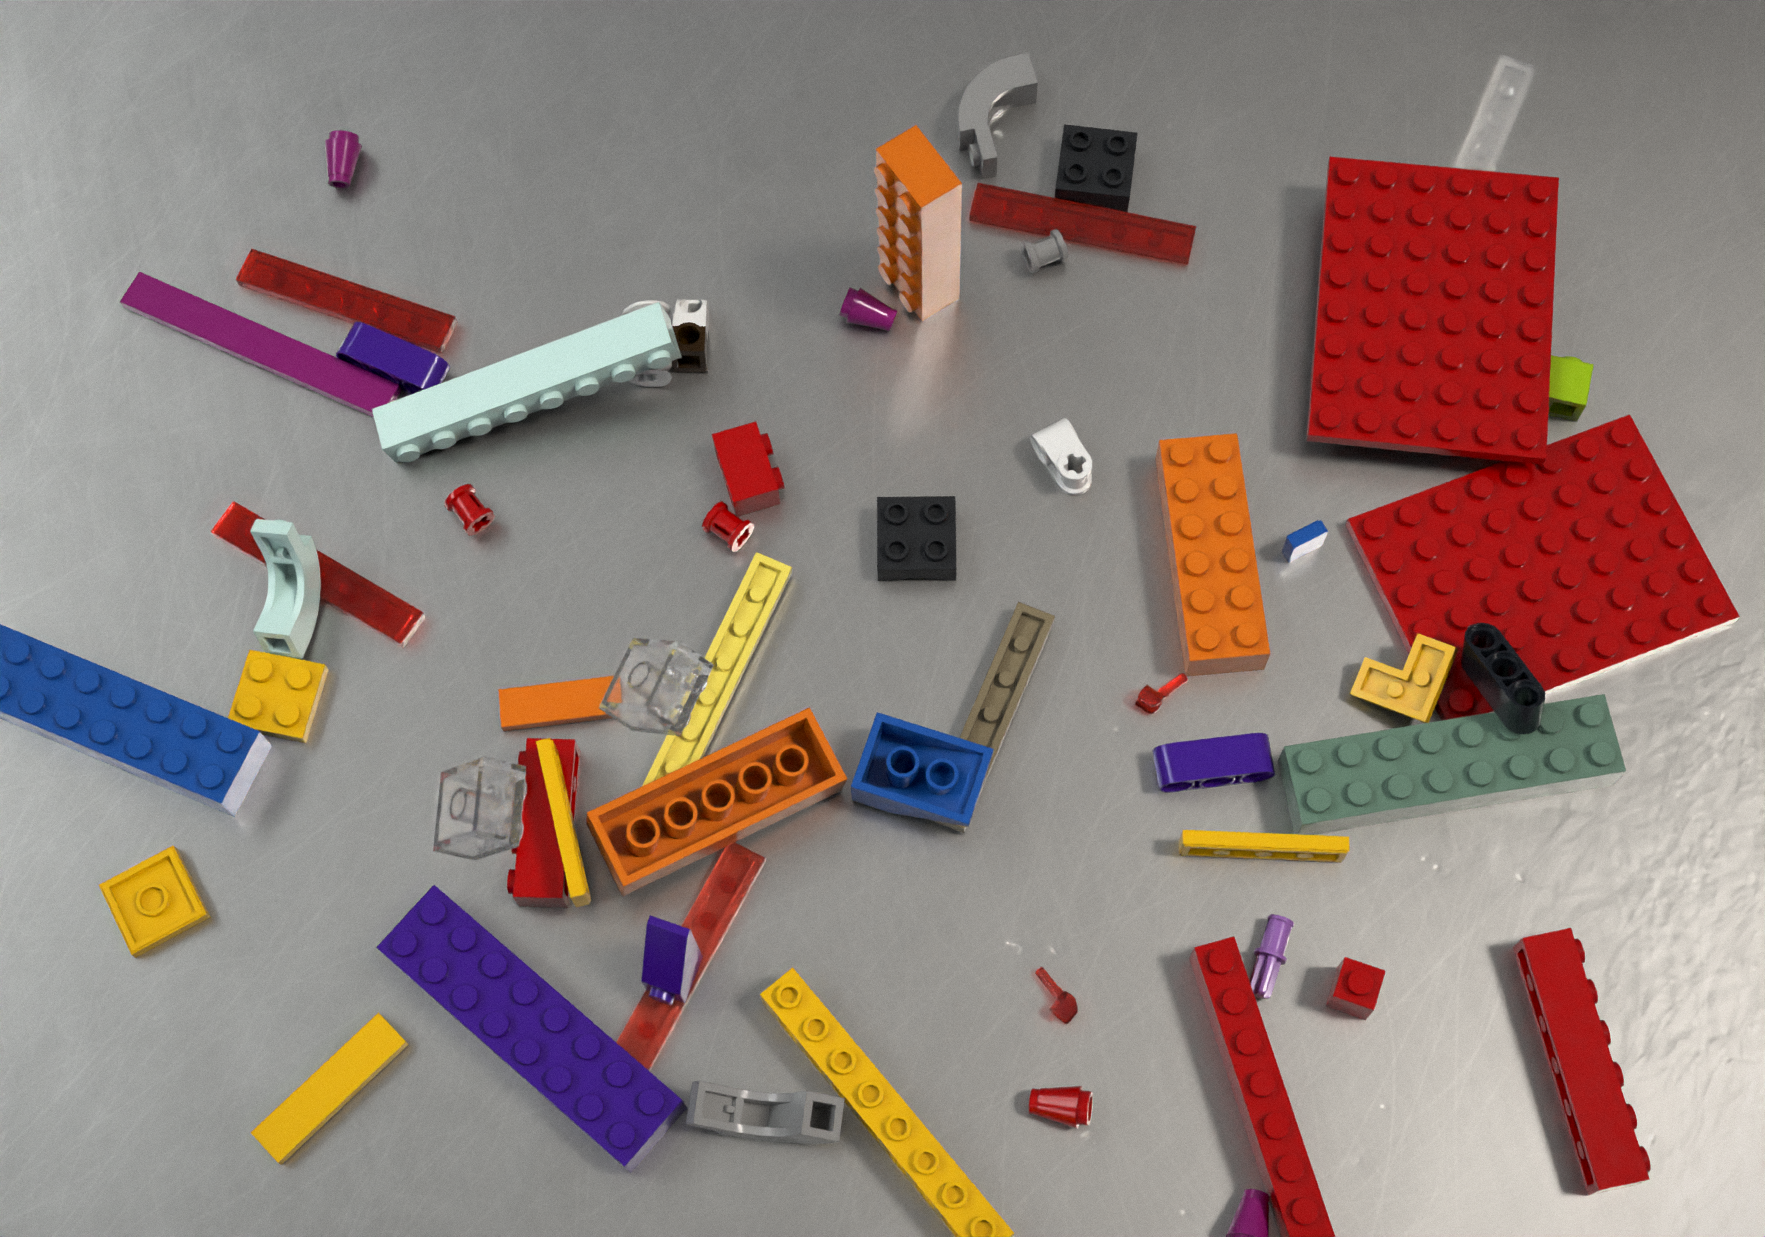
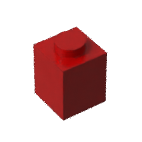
[1325,957,1386,1020]

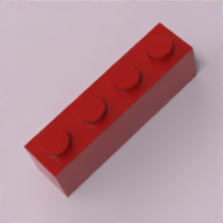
[507,738,581,908]

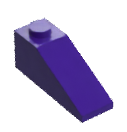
[641,915,703,1005]

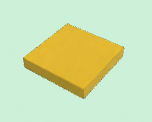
[99,845,211,958]

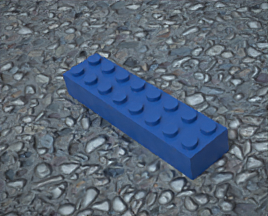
[0,624,272,817]

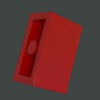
[711,421,785,517]

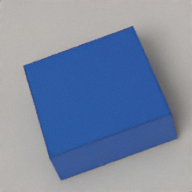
[1282,520,1328,563]

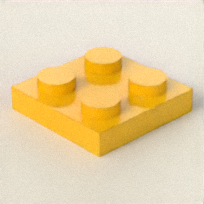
[228,649,329,743]

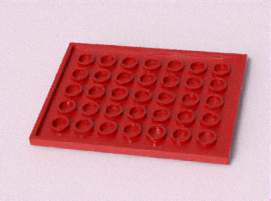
[1306,156,1559,465]
[1345,414,1740,721]

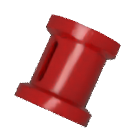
[444,484,495,536]
[702,501,754,552]

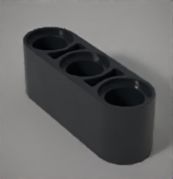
[1461,623,1545,734]

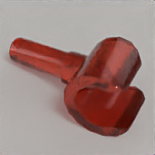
[1135,673,1188,714]
[1035,967,1078,1024]

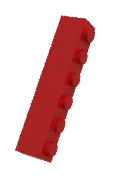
[1513,928,1651,1196]

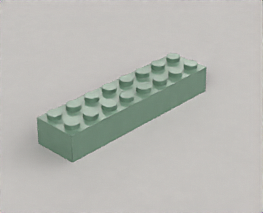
[1278,694,1626,835]

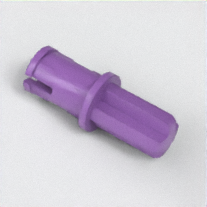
[1249,914,1295,999]

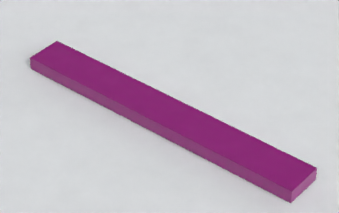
[120,272,402,418]

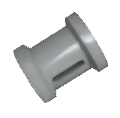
[1021,229,1069,274]

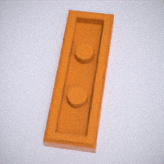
[498,675,623,731]

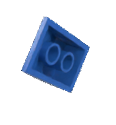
[851,712,994,827]

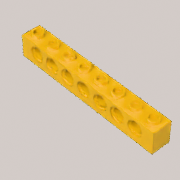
[760,967,1014,1237]

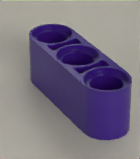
[336,322,451,394]
[1152,733,1275,792]

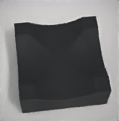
[1054,124,1138,212]
[877,496,957,581]

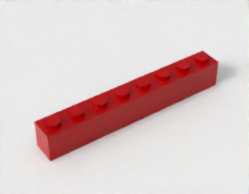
[1189,936,1335,1237]

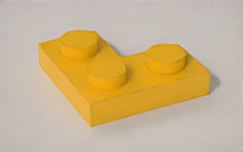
[1350,633,1458,723]

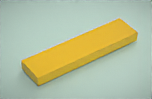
[536,738,591,908]
[1179,830,1350,863]
[251,1012,409,1165]

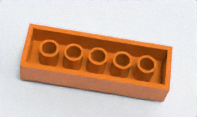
[874,125,962,322]
[1155,433,1270,677]
[586,707,847,897]

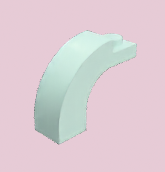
[250,519,321,659]

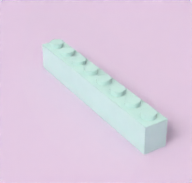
[372,302,682,463]

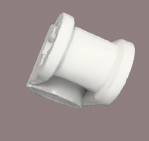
[1030,418,1092,496]

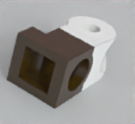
[672,299,709,373]

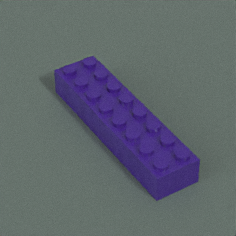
[376,885,687,1173]

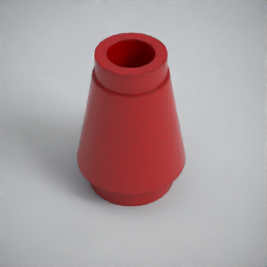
[1029,1086,1093,1129]

